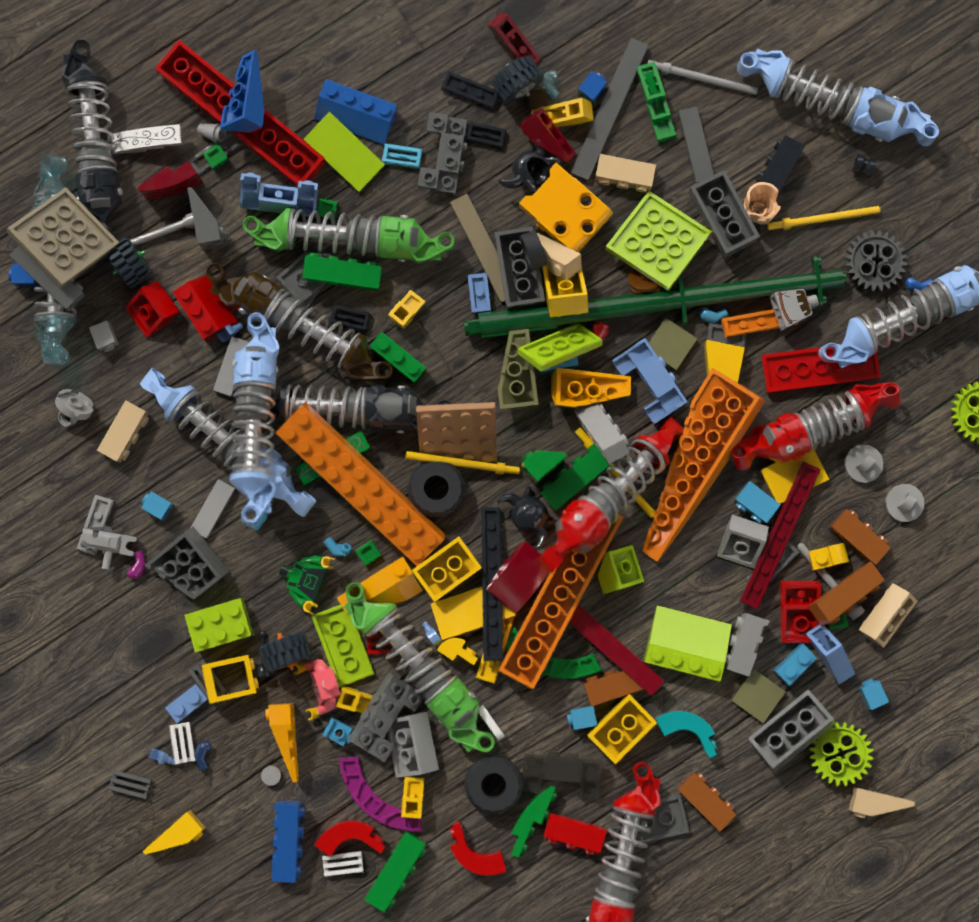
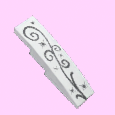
[108,124,182,154]

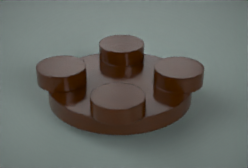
[628,269,661,295]

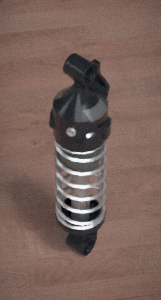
[61,39,123,235]

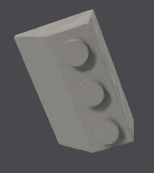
[387,712,439,778]

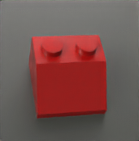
[125,281,180,338]

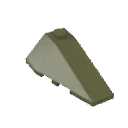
[498,329,538,410]

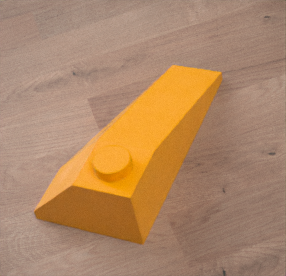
[551,368,631,408]
[337,557,423,614]
[266,703,299,782]

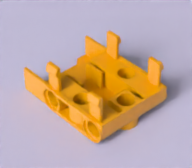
[519,163,613,253]

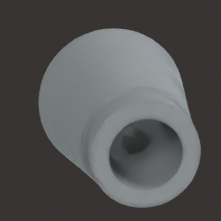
[197,123,227,143]

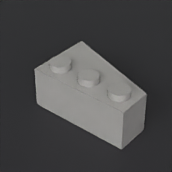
[725,613,769,676]

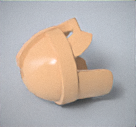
[743,182,781,225]

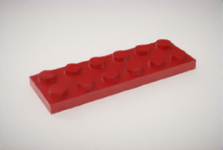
[761,347,881,393]

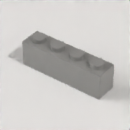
[574,403,629,464]

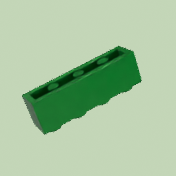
[301,253,382,291]
[541,444,615,510]
[364,831,427,912]

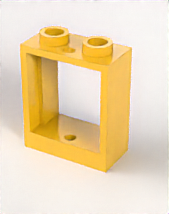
[201,655,259,704]

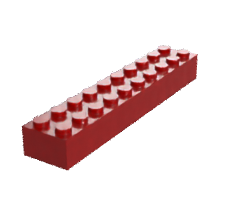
[155,40,326,188]

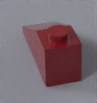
[487,13,541,63]
[520,108,576,162]

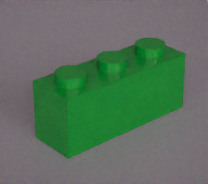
[370,332,427,385]

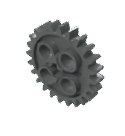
[844,230,907,292]

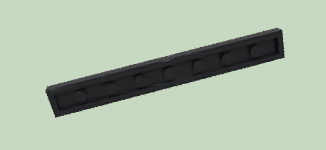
[481,507,503,662]

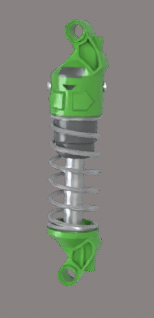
[243,208,455,264]
[343,582,495,752]

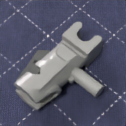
[80,526,137,570]

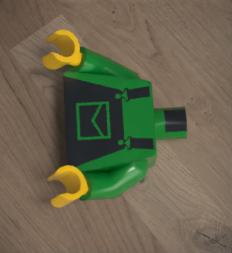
[279,555,335,615]

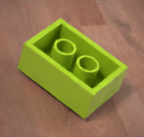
[184,598,254,652]

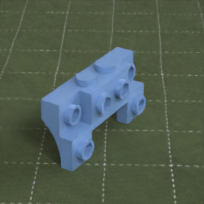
[240,173,318,218]
[612,338,687,424]

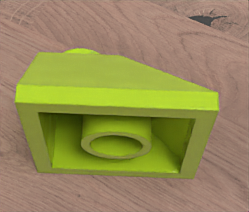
[598,545,644,594]

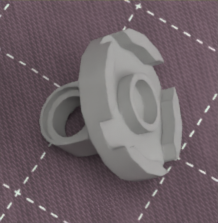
[55,389,94,427]
[844,445,883,483]
[885,484,924,522]

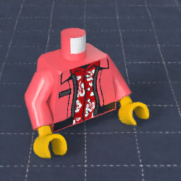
[293,659,340,720]

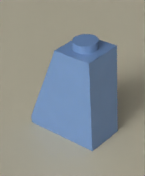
[806,625,855,685]

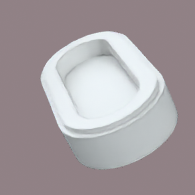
[478,705,505,740]

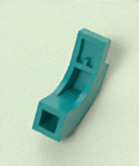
[654,710,717,758]

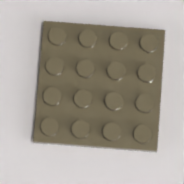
[6,187,119,288]

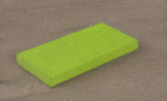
[303,112,385,192]
[518,323,603,371]
[311,604,375,688]

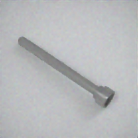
[130,213,195,246]
[797,543,865,620]

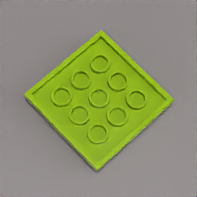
[605,191,712,291]

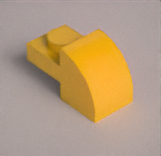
[387,290,425,329]
[808,543,849,571]
[437,638,478,665]
[336,687,373,713]
[401,776,424,818]

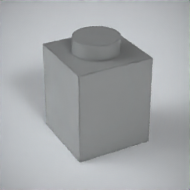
[89,321,119,352]

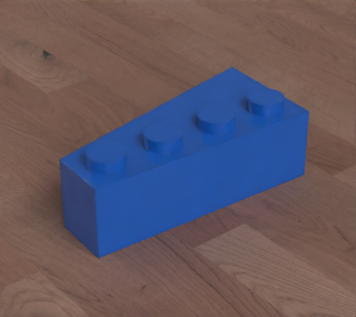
[272,800,305,883]

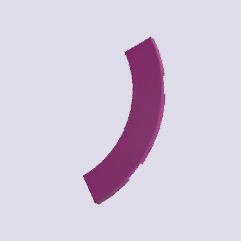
[339,757,422,832]

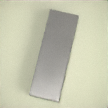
[213,337,250,397]
[191,479,235,539]
[77,495,114,555]

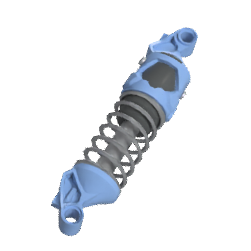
[737,49,939,146]

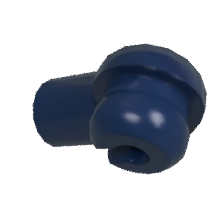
[194,741,212,771]

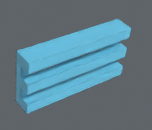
[382,144,422,169]

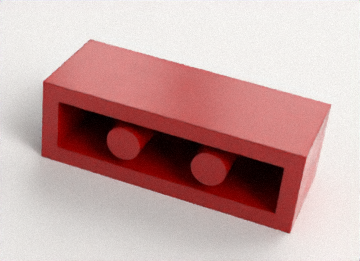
[543,812,607,855]

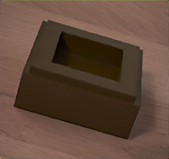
[527,89,548,111]

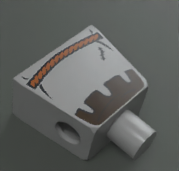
[769,289,819,331]

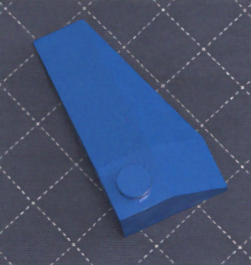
[220,50,264,133]

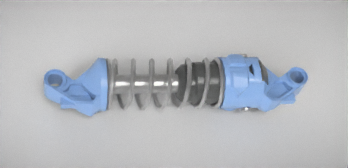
[818,265,979,368]
[230,313,279,527]
[140,368,316,517]

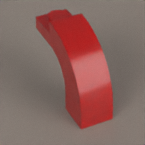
[315,820,386,856]
[450,821,506,875]

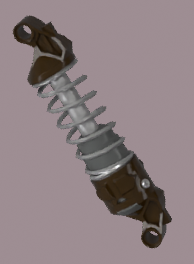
[206,263,393,386]

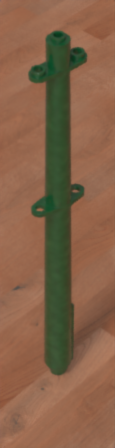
[464,255,847,338]

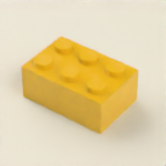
[542,265,588,317]
[412,537,482,602]
[587,694,657,764]

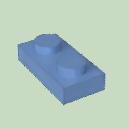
[468,273,491,314]
[165,684,208,723]

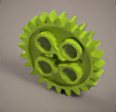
[949,382,979,444]
[809,722,873,786]

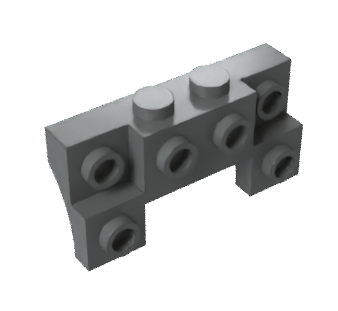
[418,112,467,196]
[348,673,424,762]

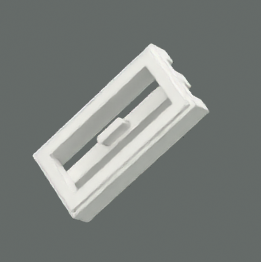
[169,722,195,764]
[322,851,364,876]

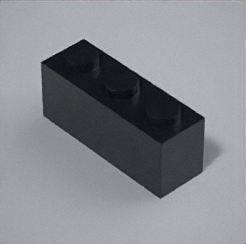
[755,135,805,194]

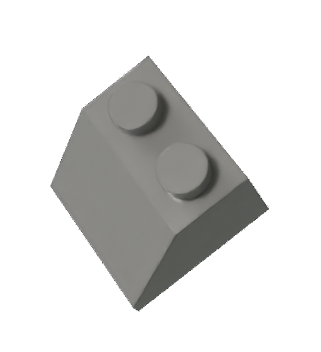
[717,515,769,568]

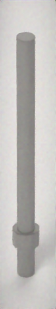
[648,60,758,95]

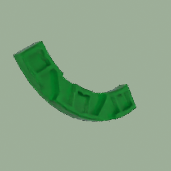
[503,628,602,679]

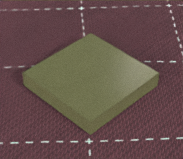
[649,318,697,371]
[731,669,785,723]

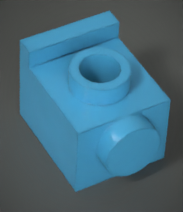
[322,717,353,746]

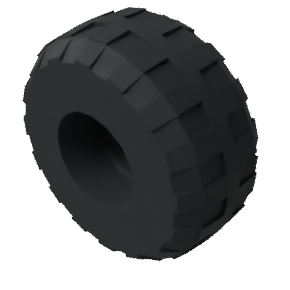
[408,462,465,518]
[465,755,523,815]

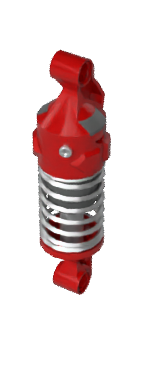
[732,383,901,470]

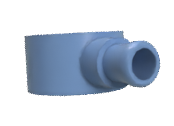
[217,323,243,343]
[422,621,443,647]
[148,748,175,765]

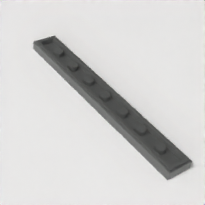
[571,38,648,181]

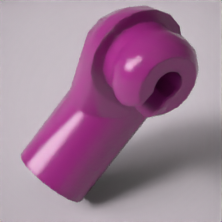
[127,551,146,579]

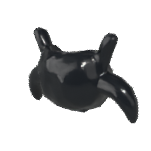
[498,141,561,193]
[497,486,558,550]

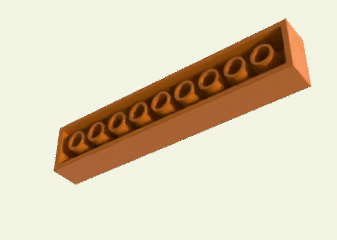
[276,401,445,566]
[498,514,624,690]

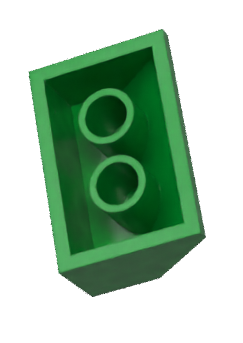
[521,450,567,485]

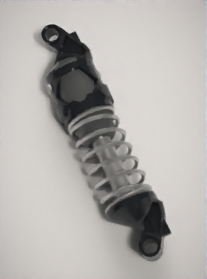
[263,384,451,435]

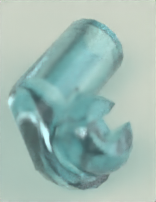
[543,70,560,99]

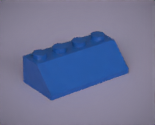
[314,79,398,146]

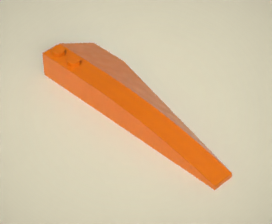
[642,368,766,562]

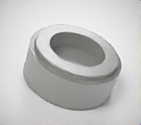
[261,765,281,786]

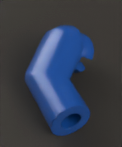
[905,277,933,292]

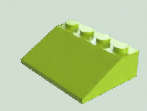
[643,606,732,682]

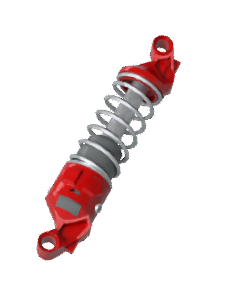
[537,417,684,574]
[586,762,660,922]

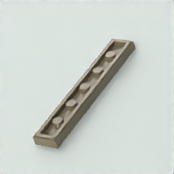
[450,194,505,303]

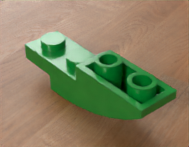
[511,784,557,858]

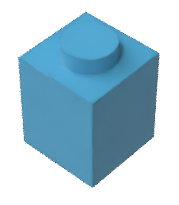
[141,491,174,521]
[858,678,889,710]
[567,706,597,730]

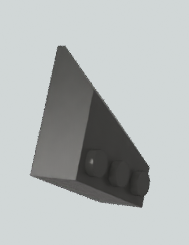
[144,526,229,600]

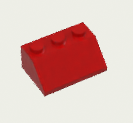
[173,275,238,343]

